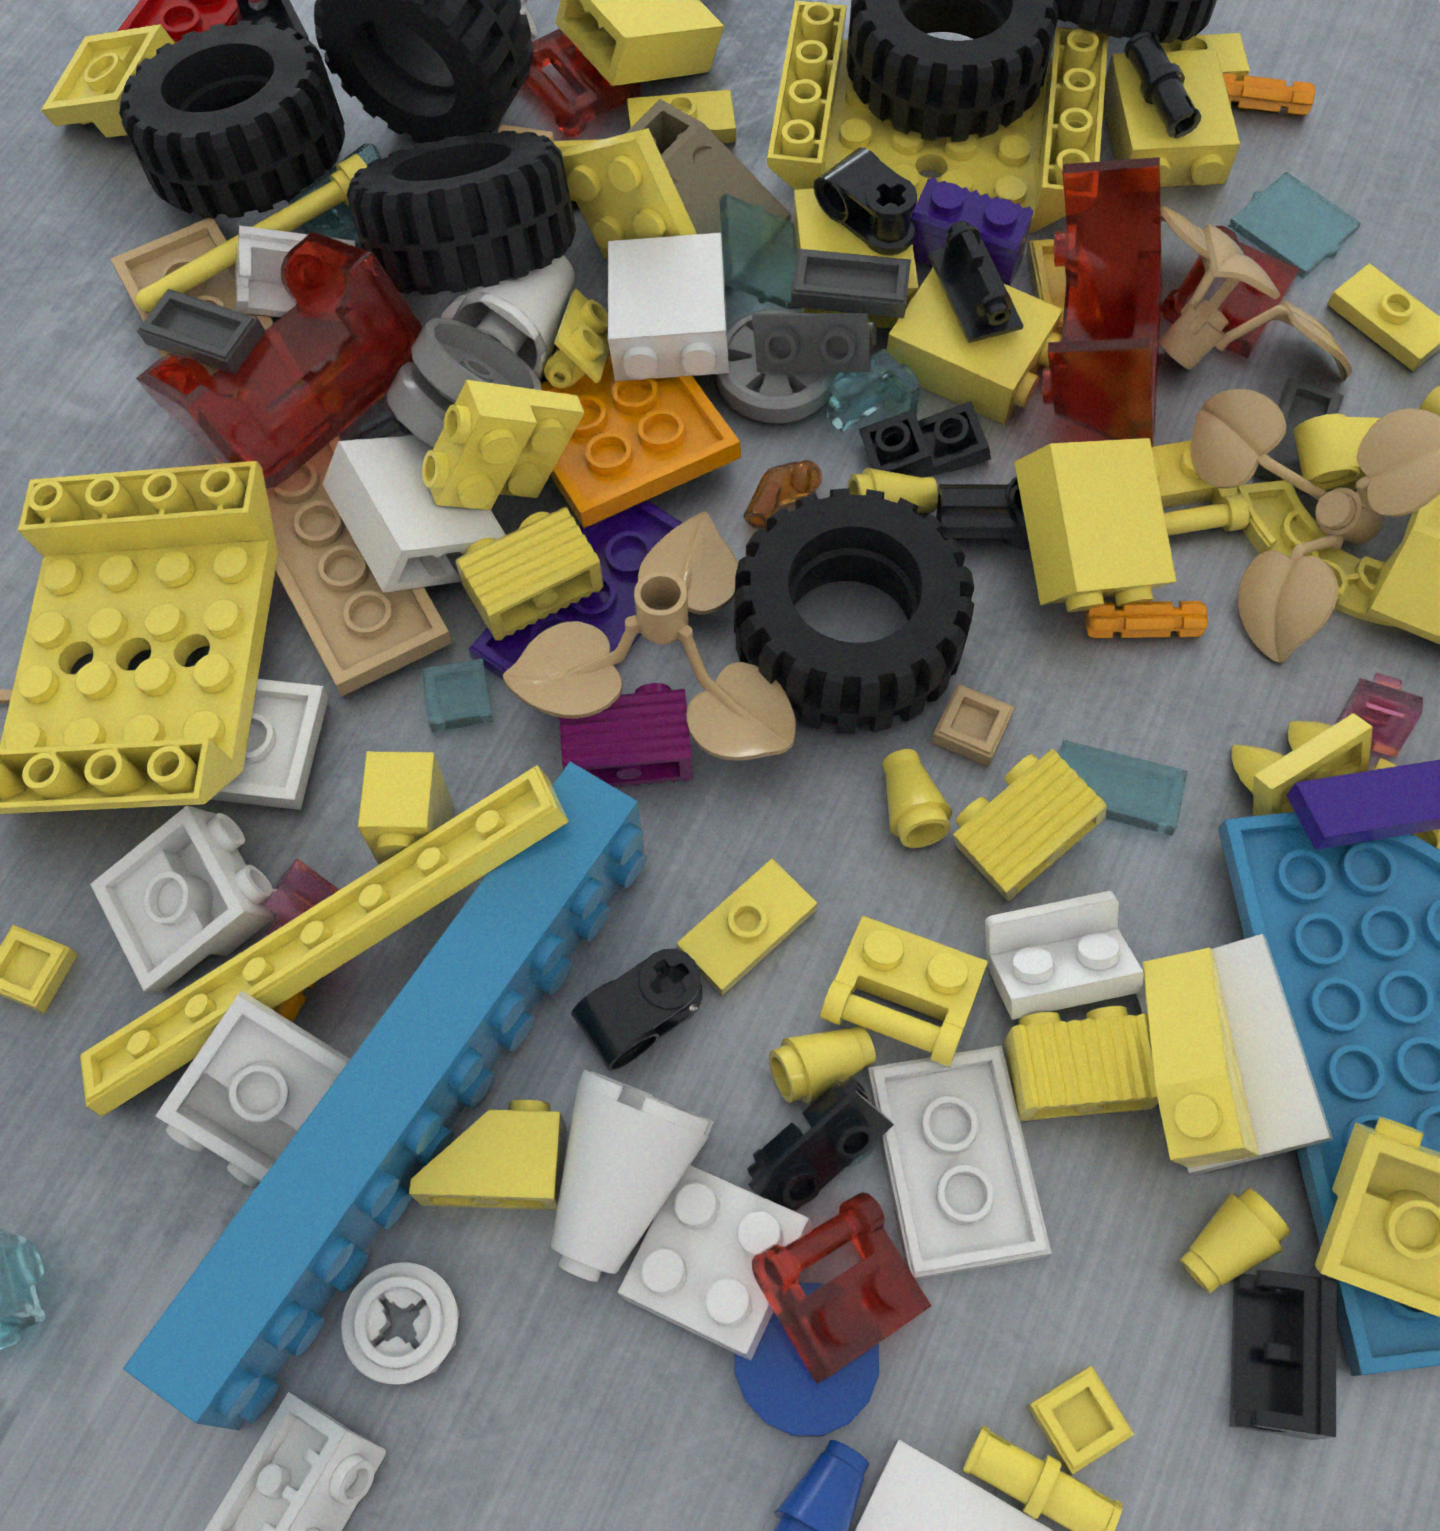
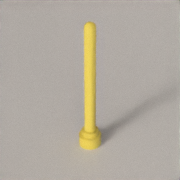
[135,154,367,312]

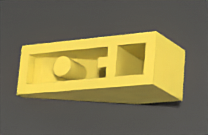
[1143,947,1259,1168]

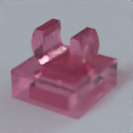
[1335,672,1423,758]
[265,858,340,936]

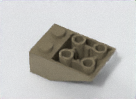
[625,99,791,288]

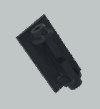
[928,221,1024,343]
[747,1076,894,1212]

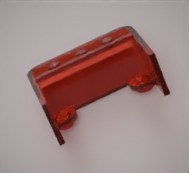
[1042,157,1162,447]

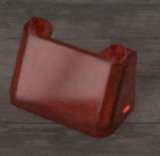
[136,232,422,489]

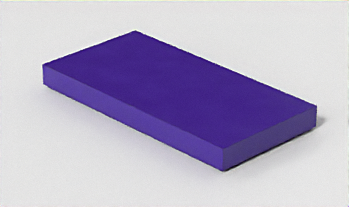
[468,500,682,718]

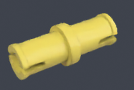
[962,1425,1123,1531]

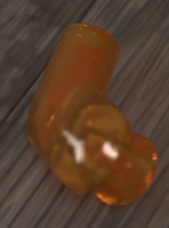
[744,460,823,530]

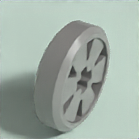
[714,308,838,423]

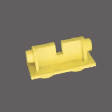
[544,288,610,388]

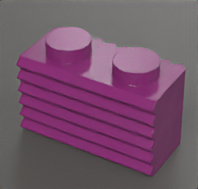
[559,683,693,787]

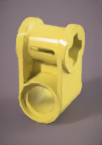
[1293,414,1380,490]

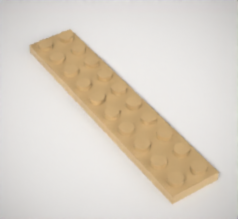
[110,218,453,697]

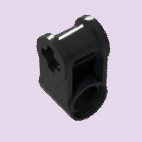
[813,148,917,255]
[571,949,702,1071]

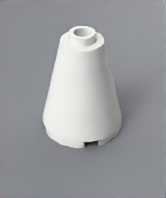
[441,255,575,380]
[550,1069,714,1282]

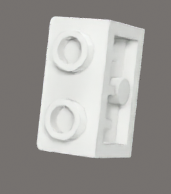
[985,891,1144,1020]
[204,1392,386,1531]

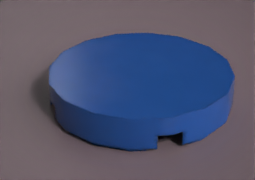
[734,1283,879,1437]

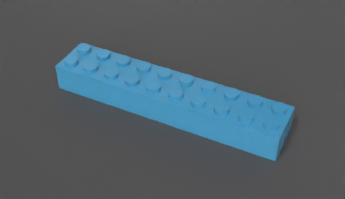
[123,761,646,1431]

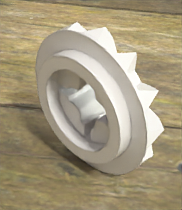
[341,1262,460,1385]

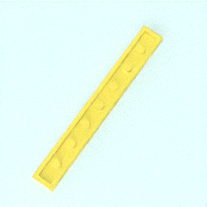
[80,765,569,1117]

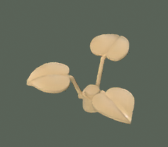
[1151,206,1352,382]
[1191,389,1440,663]
[503,511,796,761]

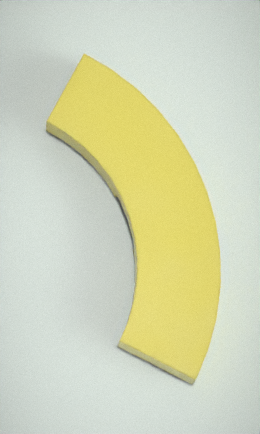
[1236,480,1395,627]

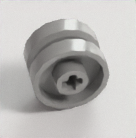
[387,318,542,448]

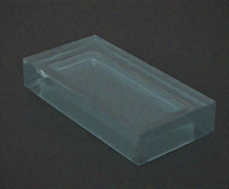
[1058,740,1188,836]

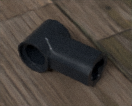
[936,476,1030,550]

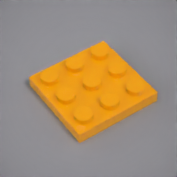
[541,354,741,528]

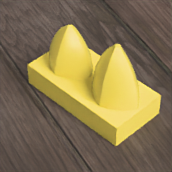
[1231,713,1373,816]

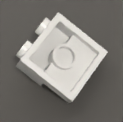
[90,805,275,993]
[155,991,350,1188]

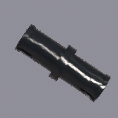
[1124,30,1202,138]

